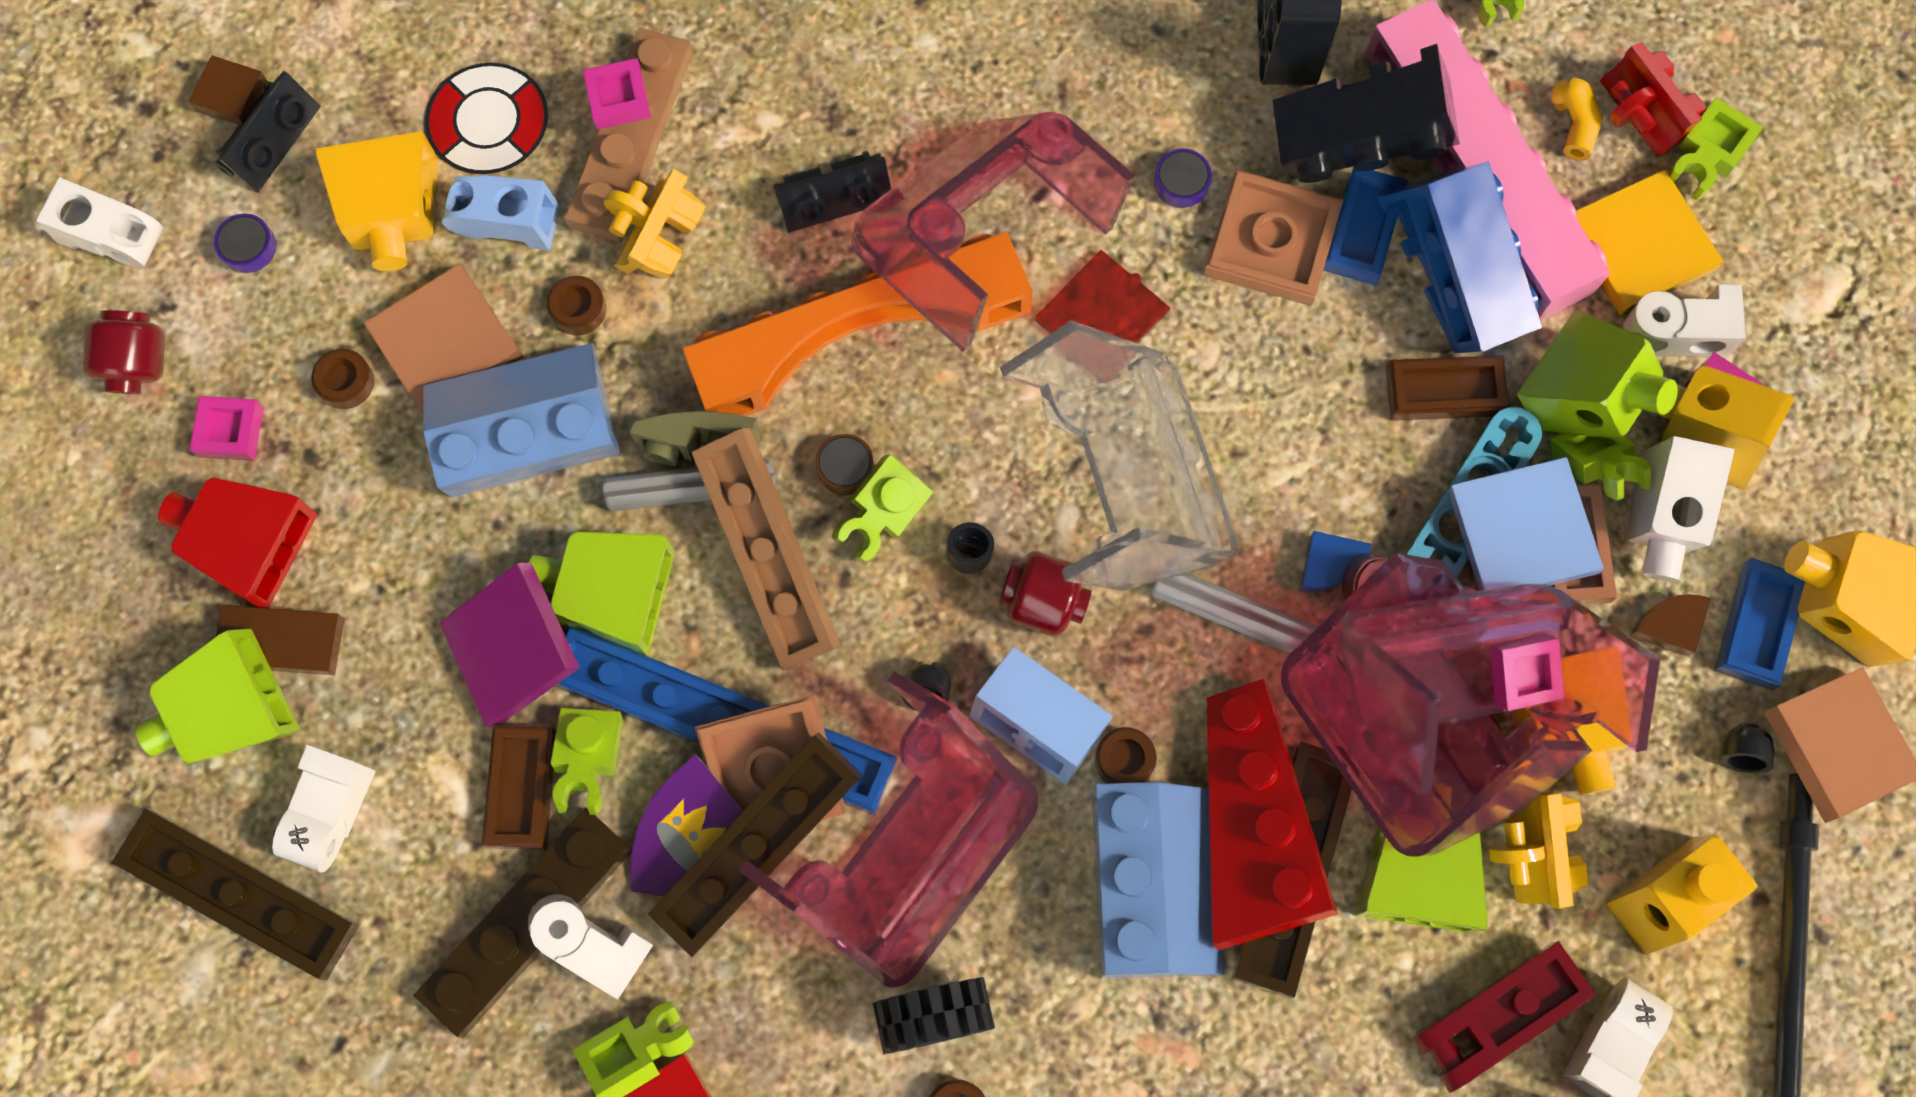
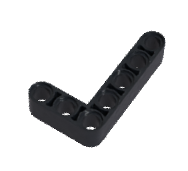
[1257,0,1342,85]

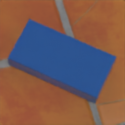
[1323,167,1408,286]
[1714,558,1805,690]

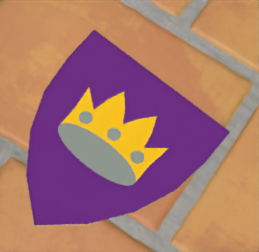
[630,754,743,897]

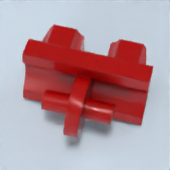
[1600,42,1707,157]

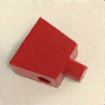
[158,477,318,608]

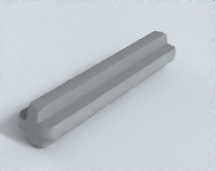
[602,459,776,511]
[1150,564,1322,659]

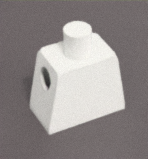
[1626,436,1735,582]

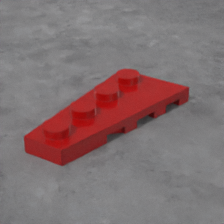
[1206,679,1338,950]

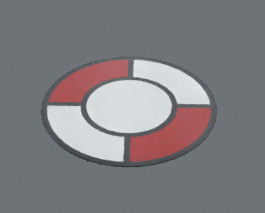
[425,63,548,174]

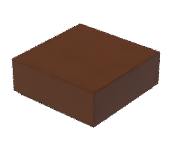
[188,55,268,125]

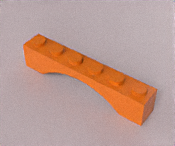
[682,232,1033,416]

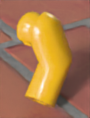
[1551,77,1603,161]

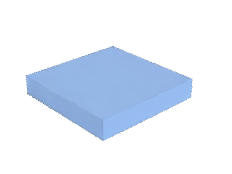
[1448,457,1604,601]

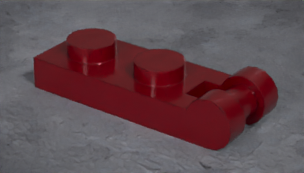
[1412,941,1596,1093]

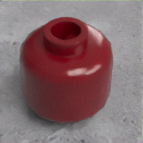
[83,310,165,394]
[999,551,1092,637]

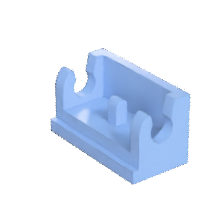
[969,647,1113,785]

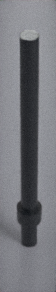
[1773,773,1819,1097]

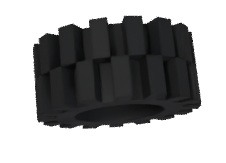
[873,977,995,1055]

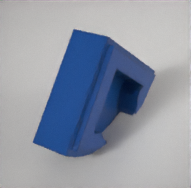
[1299,531,1372,593]

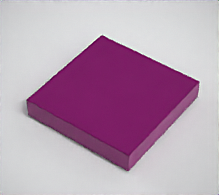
[439,563,580,727]

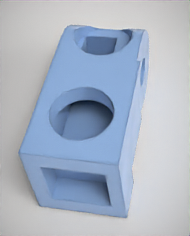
[442,175,560,251]

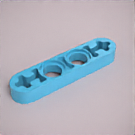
[1398,407,1542,604]

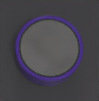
[1154,148,1212,208]
[214,213,277,273]

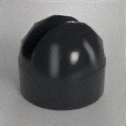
[946,522,994,575]
[901,661,951,713]
[1721,723,1775,774]

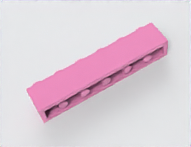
[1365,0,1611,321]

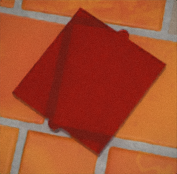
[1035,250,1171,380]

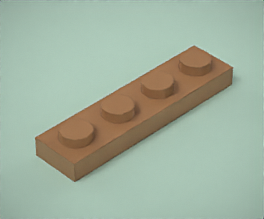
[565,27,693,243]
[691,428,841,671]

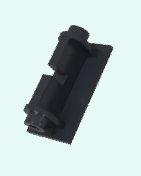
[214,71,321,193]
[773,150,894,233]

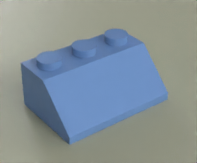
[423,343,621,497]
[1092,782,1225,979]

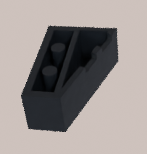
[1272,44,1460,183]

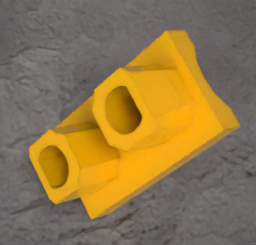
[603,168,706,279]
[1488,790,1589,909]

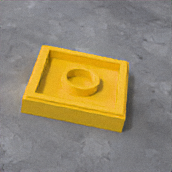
[1576,169,1724,316]

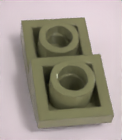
[630,411,762,467]

